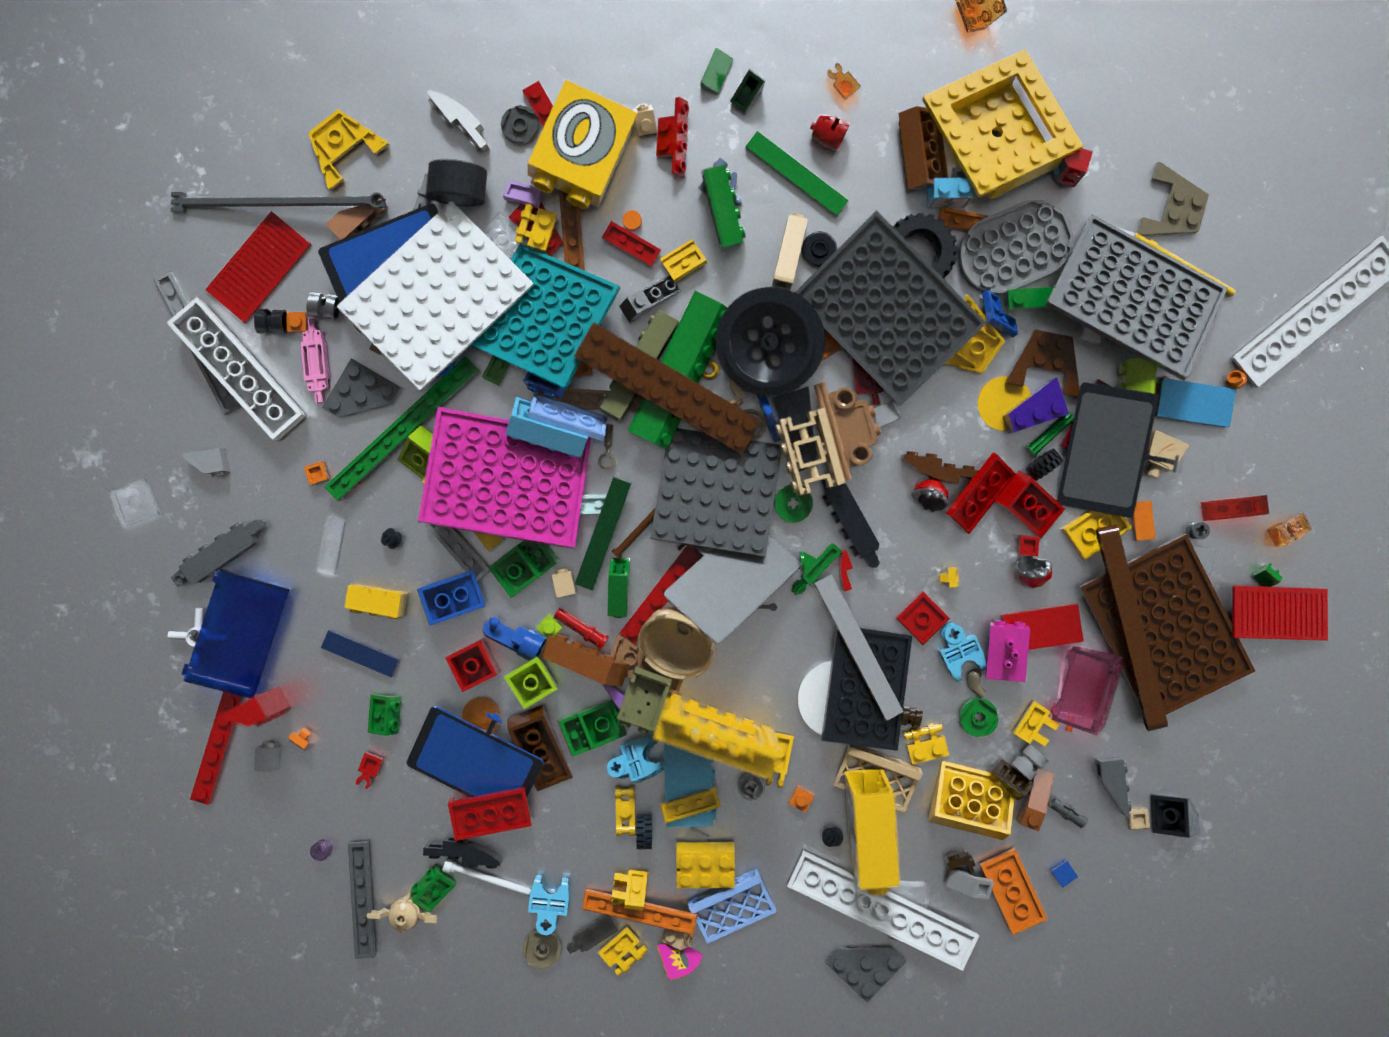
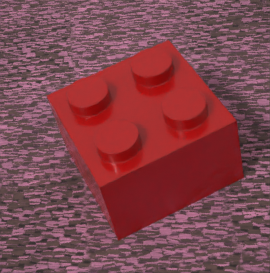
[445,639,500,692]

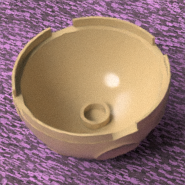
[638,607,715,680]

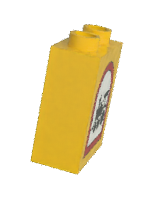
[844,768,900,896]

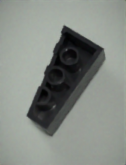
[771,386,816,472]

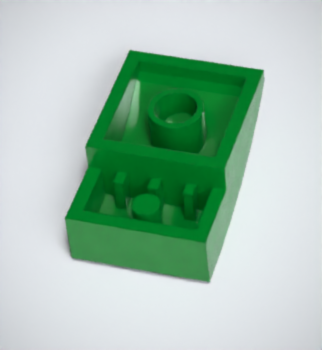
[488,540,560,598]
[557,699,627,757]

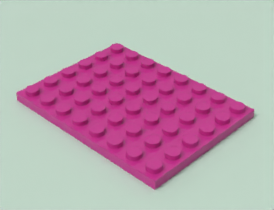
[418,407,591,549]

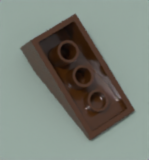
[507,705,573,792]

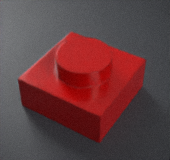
[1017,535,1040,556]

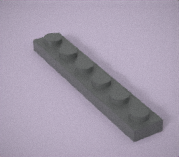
[348,841,376,959]

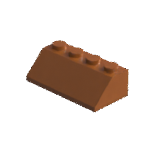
[898,106,948,191]

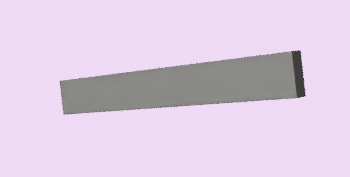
[153,271,242,415]
[813,574,903,721]

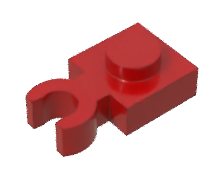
[356,752,384,789]

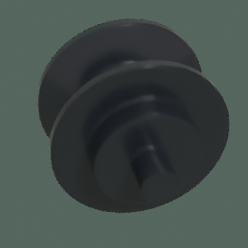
[381,528,402,549]
[822,827,843,847]

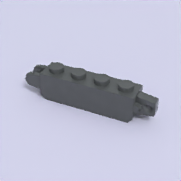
[171,520,266,587]

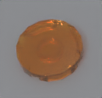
[462,697,500,731]

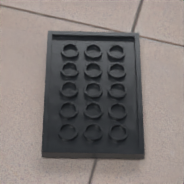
[821,628,912,751]

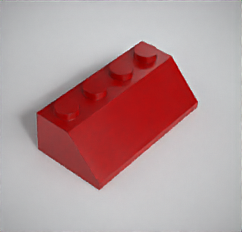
[220,686,290,727]

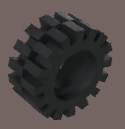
[1025,448,1063,481]

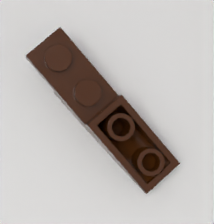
[901,451,979,484]

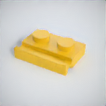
[660,239,707,283]

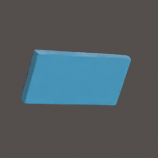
[1155,378,1236,427]

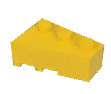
[344,584,409,619]

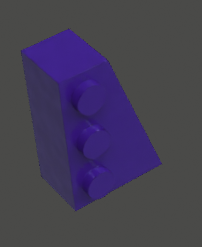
[1003,377,1069,434]

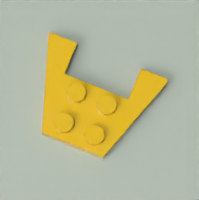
[308,109,389,191]
[945,294,1005,373]

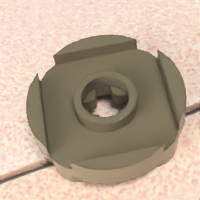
[522,929,561,969]

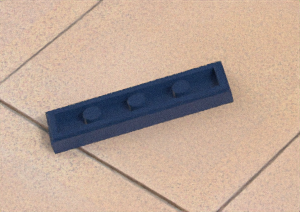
[321,630,400,677]

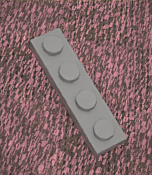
[425,524,490,582]

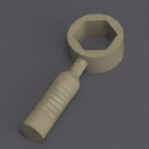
[598,424,616,470]

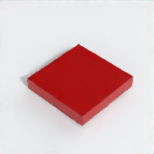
[896,591,950,645]

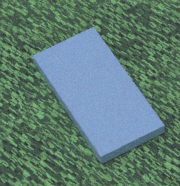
[528,394,607,441]

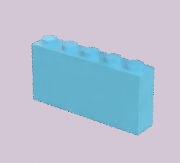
[664,730,716,827]

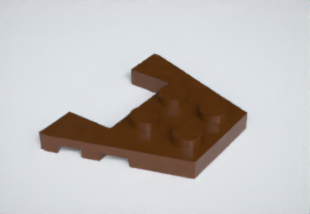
[1005,329,1080,397]

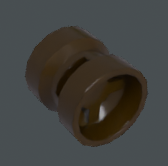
[901,706,923,728]

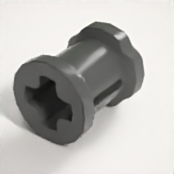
[1186,522,1210,539]

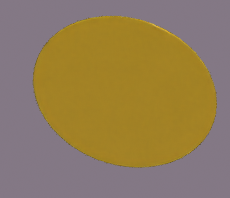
[977,376,1031,431]

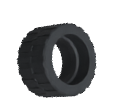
[426,159,487,207]

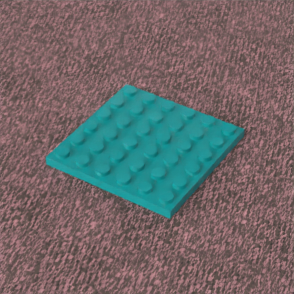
[470,244,621,390]

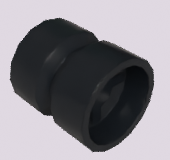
[254,309,287,334]

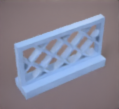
[688,868,777,944]

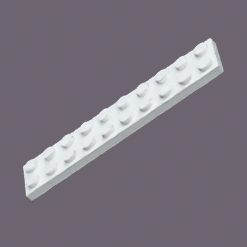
[1231,236,1389,388]
[787,850,979,971]

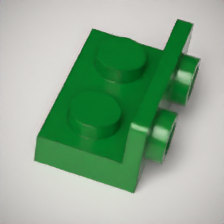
[368,694,401,736]
[410,864,456,913]

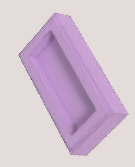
[503,180,545,208]

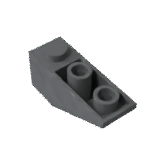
[619,275,681,322]
[1095,756,1131,818]

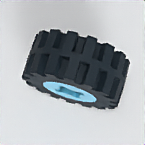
[636,814,652,849]

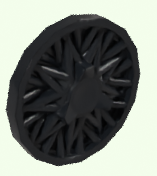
[802,231,838,267]

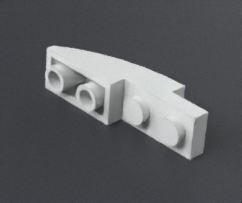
[427,90,490,153]

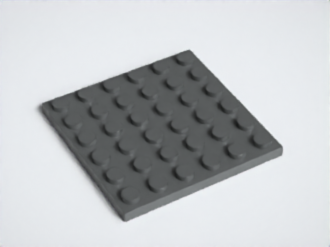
[650,428,781,558]

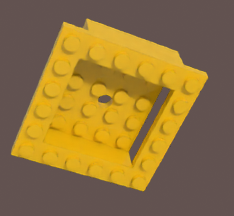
[922,49,1083,200]
[654,693,781,779]

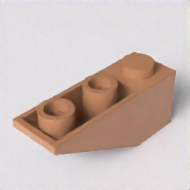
[326,200,388,240]

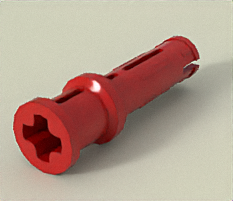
[553,608,609,650]

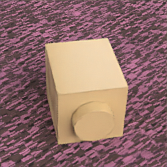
[551,568,577,598]

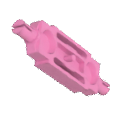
[300,318,330,403]

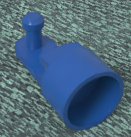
[483,617,547,661]

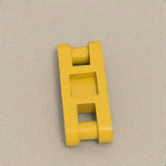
[615,786,636,836]

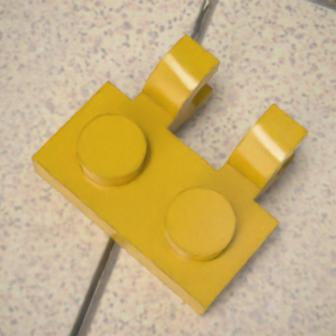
[1013,701,1060,746]
[611,870,648,911]

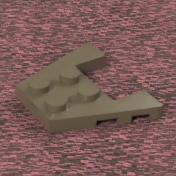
[1137,162,1209,236]

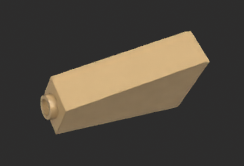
[772,213,808,290]

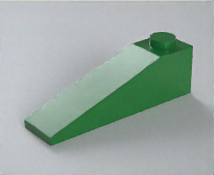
[1003,287,1054,313]

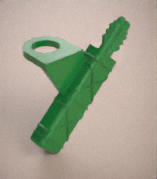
[791,543,842,595]

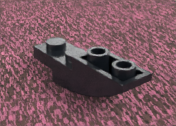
[423,836,503,869]

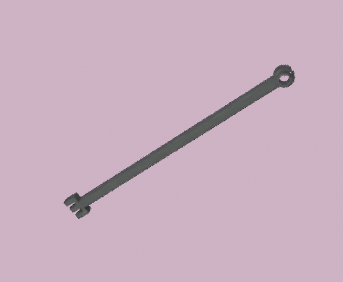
[171,192,386,213]

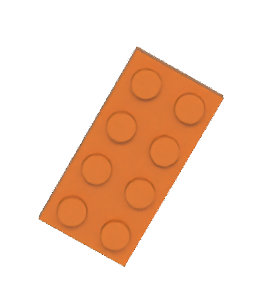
[980,848,1048,935]

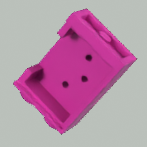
[984,620,1030,682]

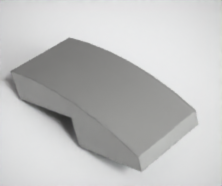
[874,400,901,427]

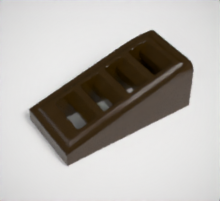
[990,759,1034,801]

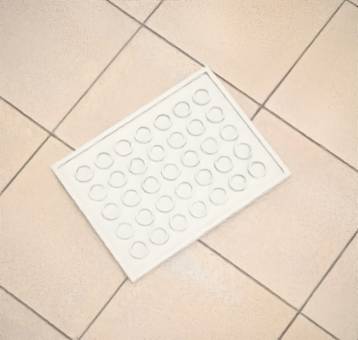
[337,201,534,391]

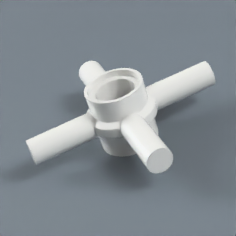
[167,608,228,666]

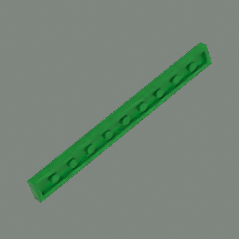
[324,356,479,501]

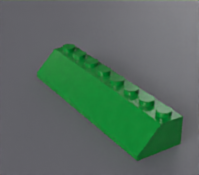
[627,291,728,450]

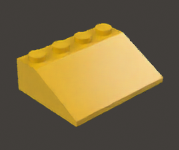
[929,761,1016,840]

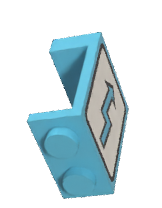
[926,178,974,208]

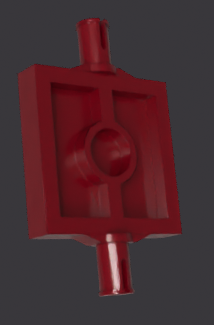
[851,356,885,406]

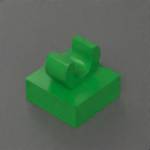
[1252,563,1283,587]

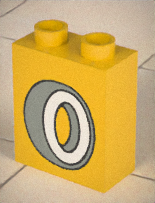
[528,79,638,209]

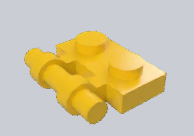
[515,204,558,252]
[904,724,949,765]
[598,926,648,976]

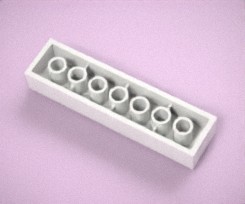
[167,297,306,441]

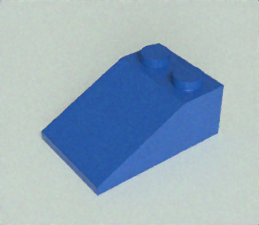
[417,570,485,626]

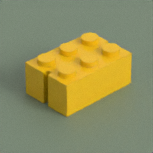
[676,842,735,888]

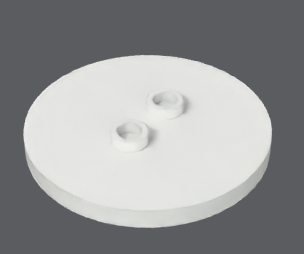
[797,661,831,735]

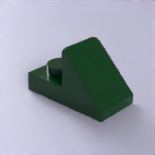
[730,69,766,113]

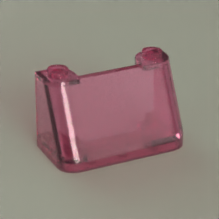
[1051,646,1124,735]

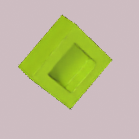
[536,614,563,639]

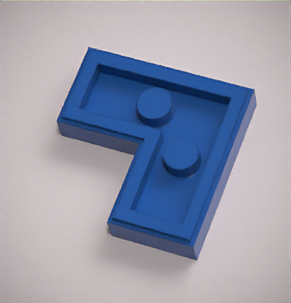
[982,290,1018,337]
[757,395,781,442]

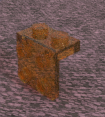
[955,0,1007,33]

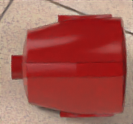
[810,115,851,151]

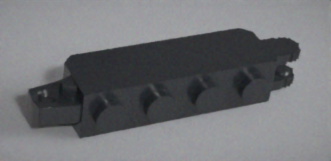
[820,472,880,568]

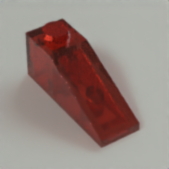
[1201,495,1269,521]

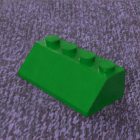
[701,165,746,248]

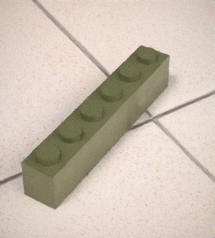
[599,310,679,423]

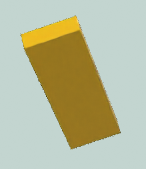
[660,787,721,824]

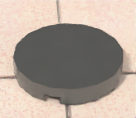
[501,105,540,145]

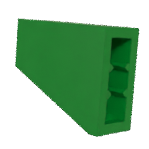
[607,558,630,618]

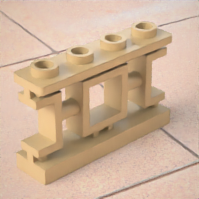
[775,407,845,496]

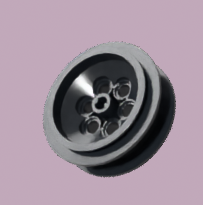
[716,287,825,396]

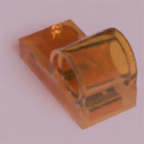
[1267,512,1312,547]

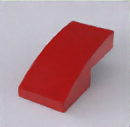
[839,550,853,591]

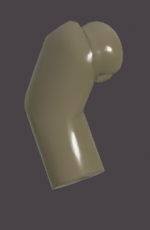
[967,669,986,698]

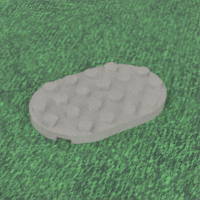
[959,200,1073,293]

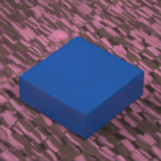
[1050,860,1078,888]

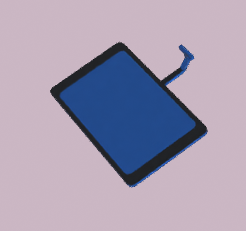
[318,203,439,318]
[406,706,544,797]

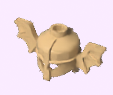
[367,894,437,933]

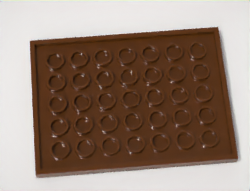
[1079,534,1255,715]

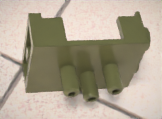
[616,667,672,734]

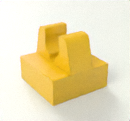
[939,567,959,588]

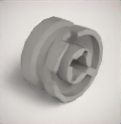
[737,772,765,801]

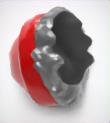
[911,478,949,512]
[1015,556,1053,589]

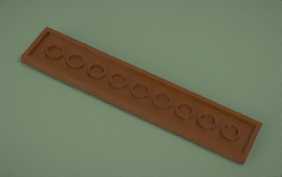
[573,322,761,454]

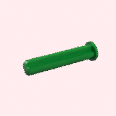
[1025,412,1074,458]

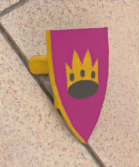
[657,944,703,981]

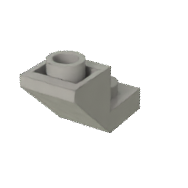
[945,868,994,900]

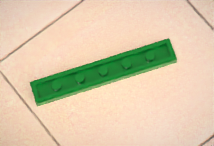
[745,131,849,217]

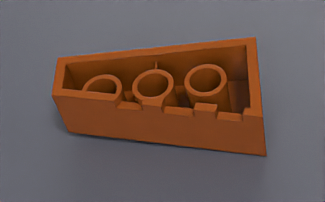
[541,634,630,686]

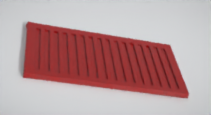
[205,211,312,323]
[1232,586,1328,641]

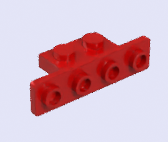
[656,97,689,178]

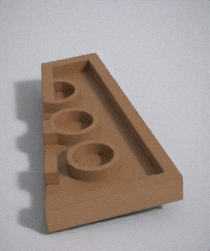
[610,634,683,695]

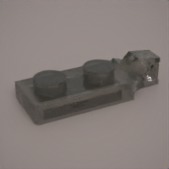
[567,915,619,955]

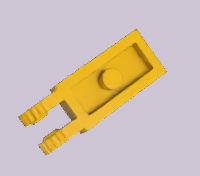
[766,732,794,788]

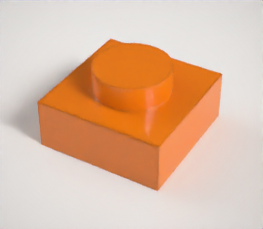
[286,312,308,333]
[304,461,330,485]
[788,786,814,813]

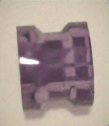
[310,839,333,861]

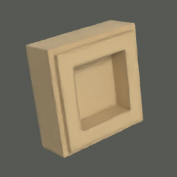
[1128,808,1150,830]

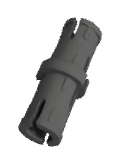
[1049,797,1088,828]

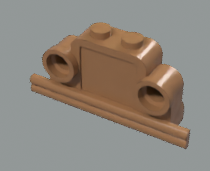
[814,382,881,481]

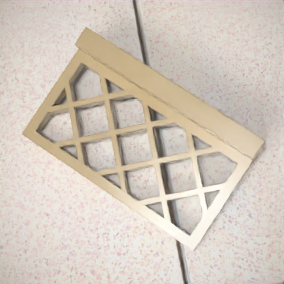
[833,744,923,812]

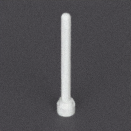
[442,857,531,896]

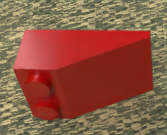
[995,471,1065,539]

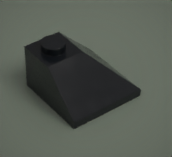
[1151,794,1200,838]

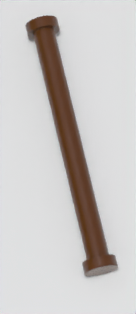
[611,508,655,559]

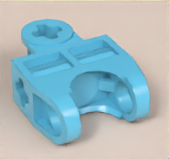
[938,623,986,682]
[607,736,667,784]
[528,875,570,935]

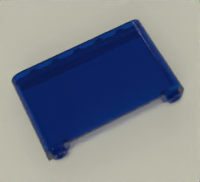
[181,568,290,699]

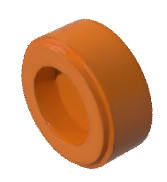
[623,210,642,231]

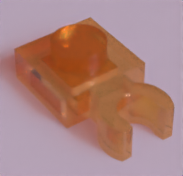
[827,63,861,100]

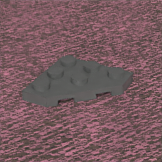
[322,358,402,418]
[825,946,907,1003]

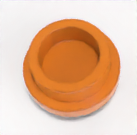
[1226,370,1247,389]

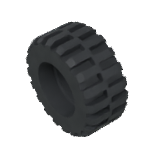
[893,213,958,279]

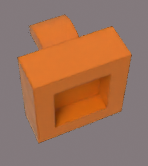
[288,728,311,751]

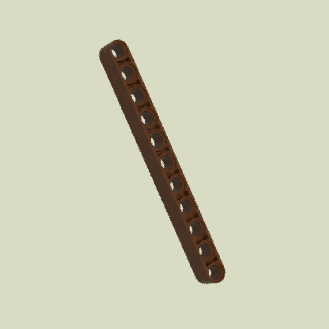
[1096,524,1168,731]

